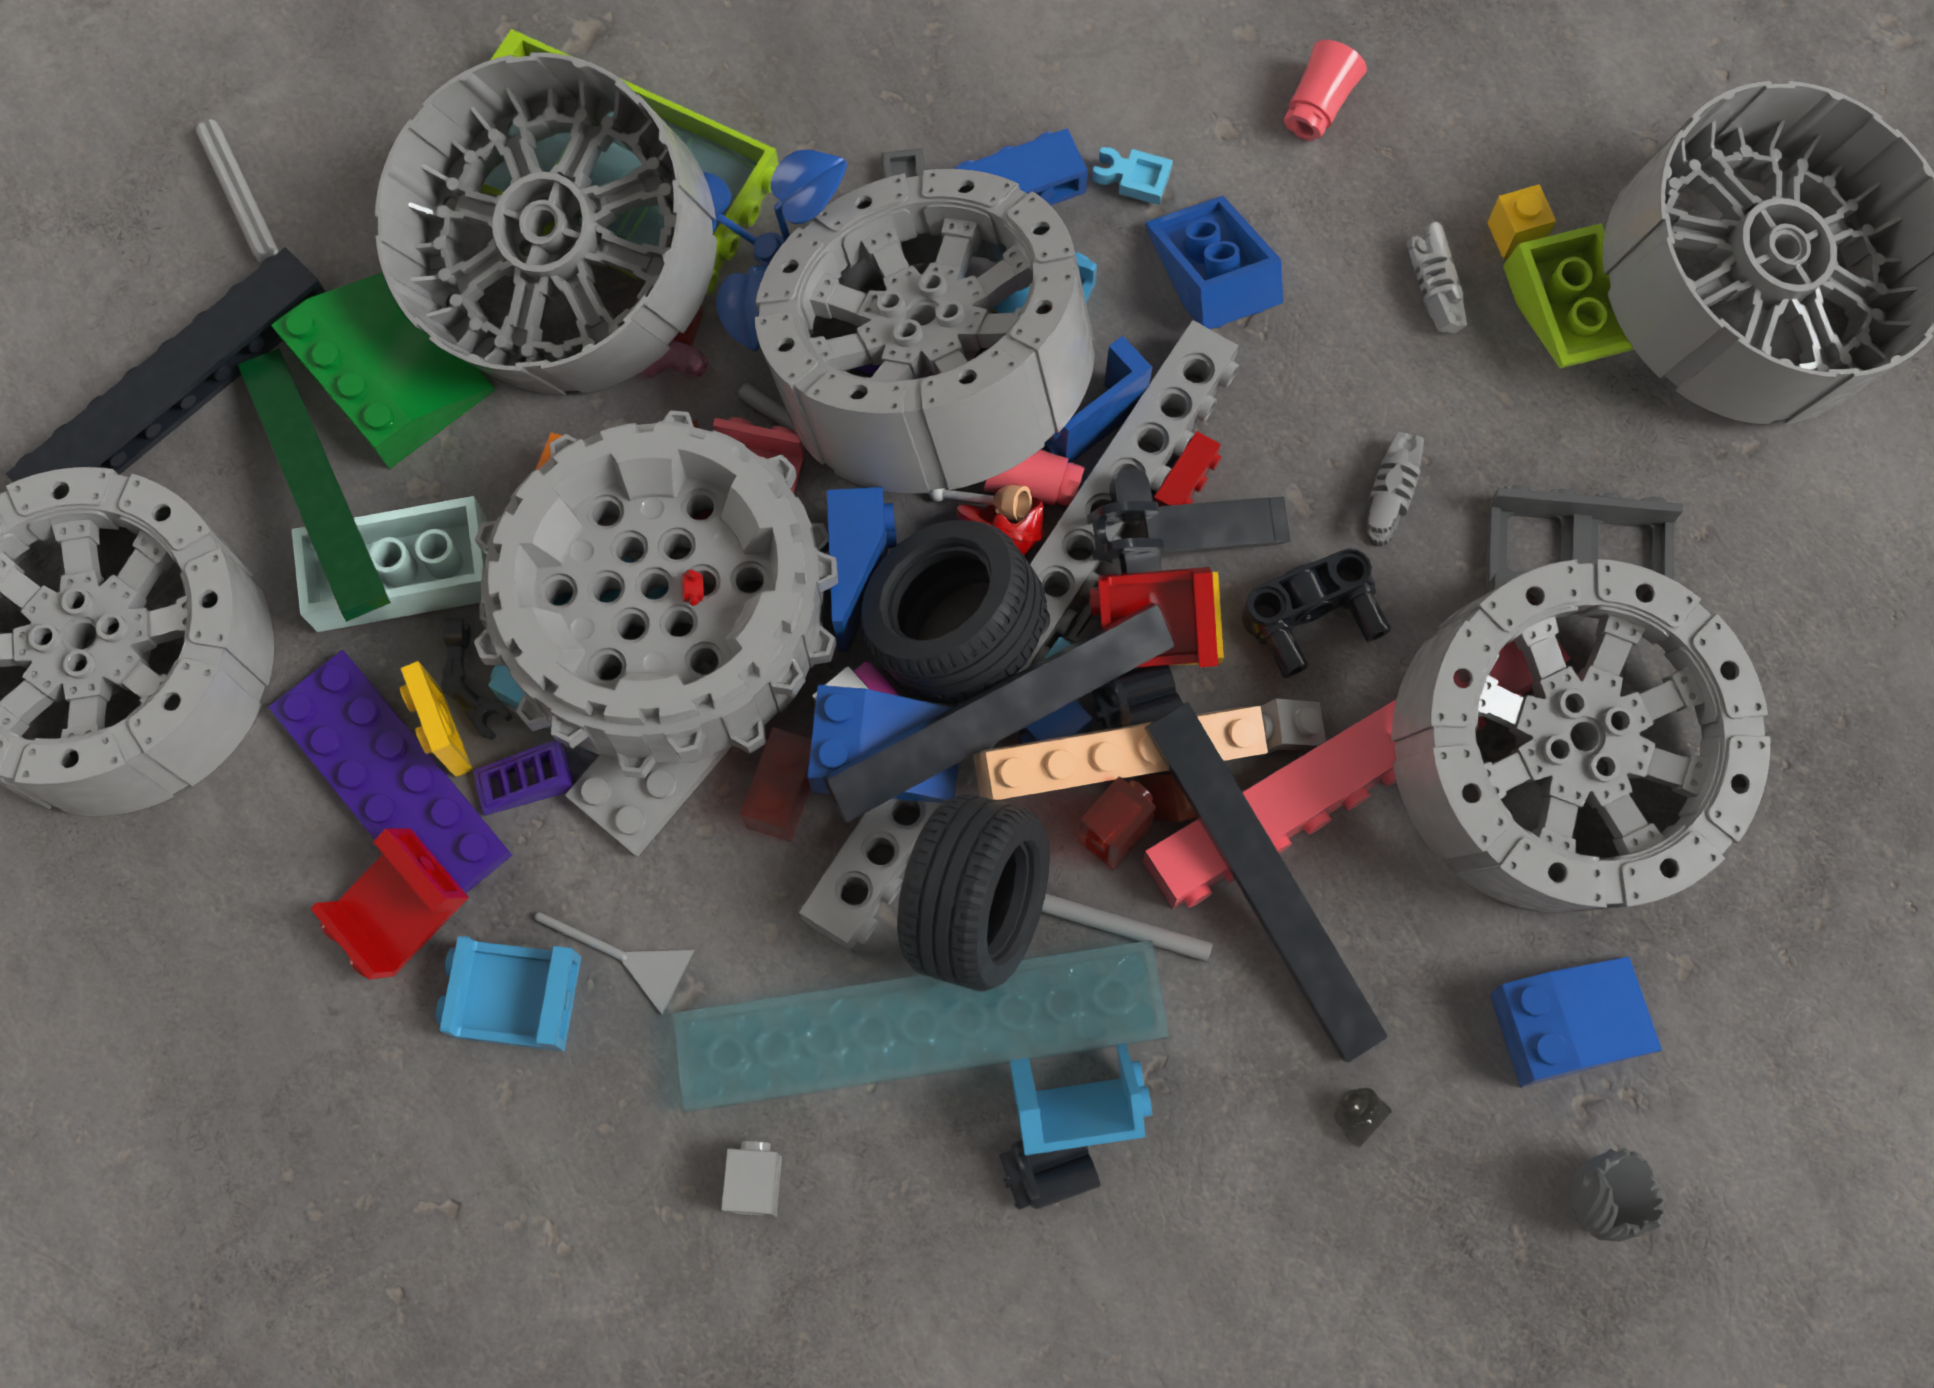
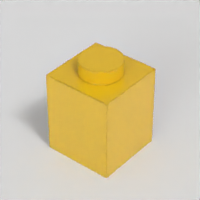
[1487,184,1556,259]

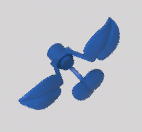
[703,150,848,351]

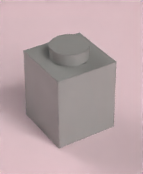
[721,1141,782,1217]

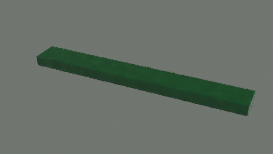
[237,348,391,622]

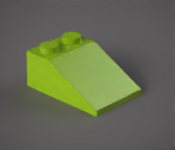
[1503,223,1634,368]

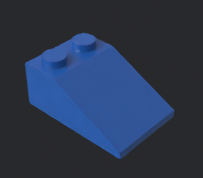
[1145,196,1283,329]
[827,487,897,652]
[807,685,958,803]
[1490,957,1662,1088]

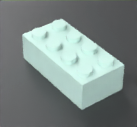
[292,496,487,632]

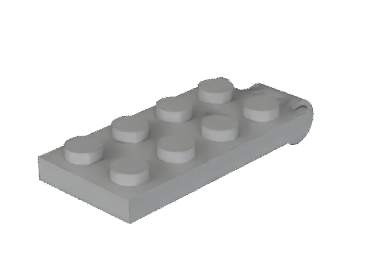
[565,661,733,856]

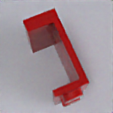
[311,828,469,980]

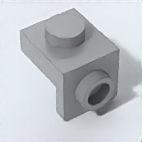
[1255,699,1326,756]

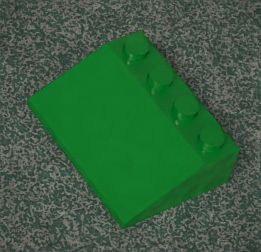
[271,272,495,469]

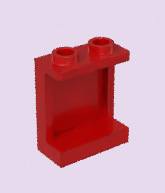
[1089,567,1218,668]

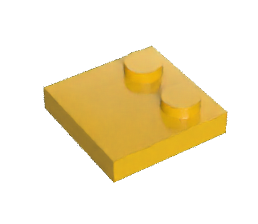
[400,661,473,777]

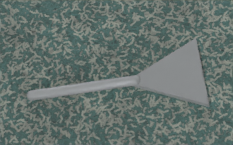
[534,912,695,1015]

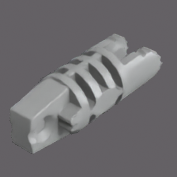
[1406,221,1467,333]
[1367,432,1424,547]

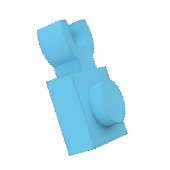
[1092,147,1173,205]

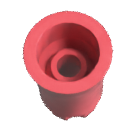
[1284,40,1367,141]
[983,449,1085,507]

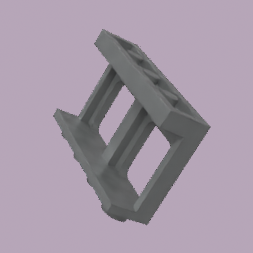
[1485,485,1683,614]

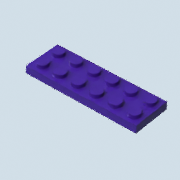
[269,650,513,893]

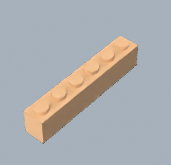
[973,706,1268,800]

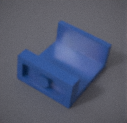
[1041,336,1152,463]

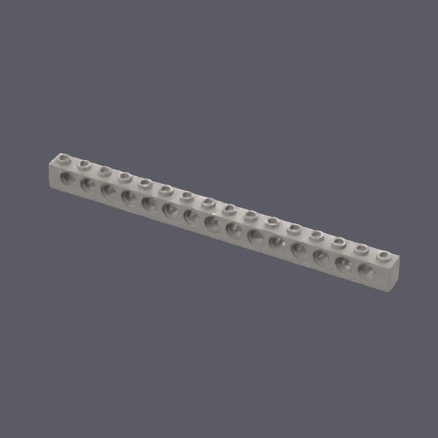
[799,320,1240,952]

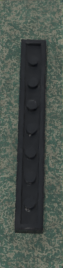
[823,603,1175,823]
[1144,702,1388,1063]

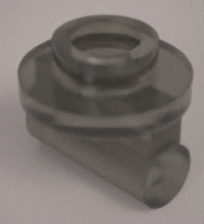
[1334,1088,1392,1148]

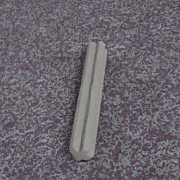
[195,119,278,262]

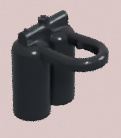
[1092,665,1183,730]
[999,1140,1101,1210]

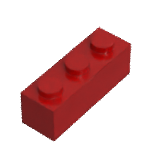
[1153,431,1222,506]

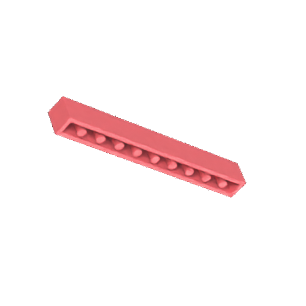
[1142,640,1571,909]

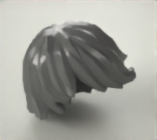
[1569,1148,1665,1242]

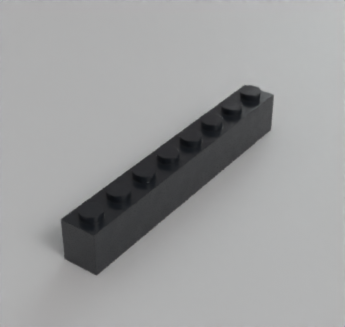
[6,247,326,482]

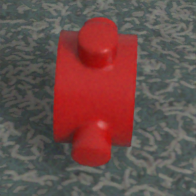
[681,569,704,606]

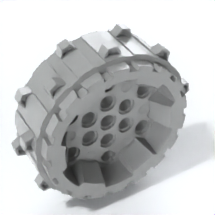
[474,410,838,779]

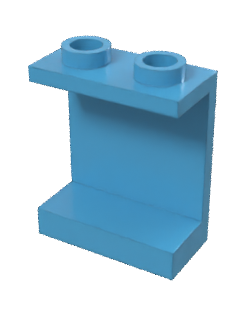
[1009,1043,1152,1155]

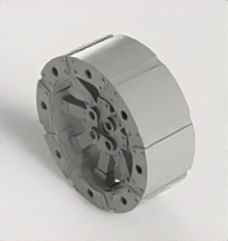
[375,53,717,395]
[1603,81,1934,425]
[755,169,1095,493]
[0,467,274,816]
[1391,559,1770,912]

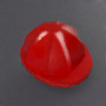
[956,497,1044,556]

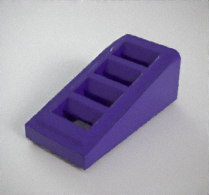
[473,740,574,816]

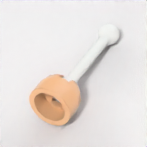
[929,485,1032,522]

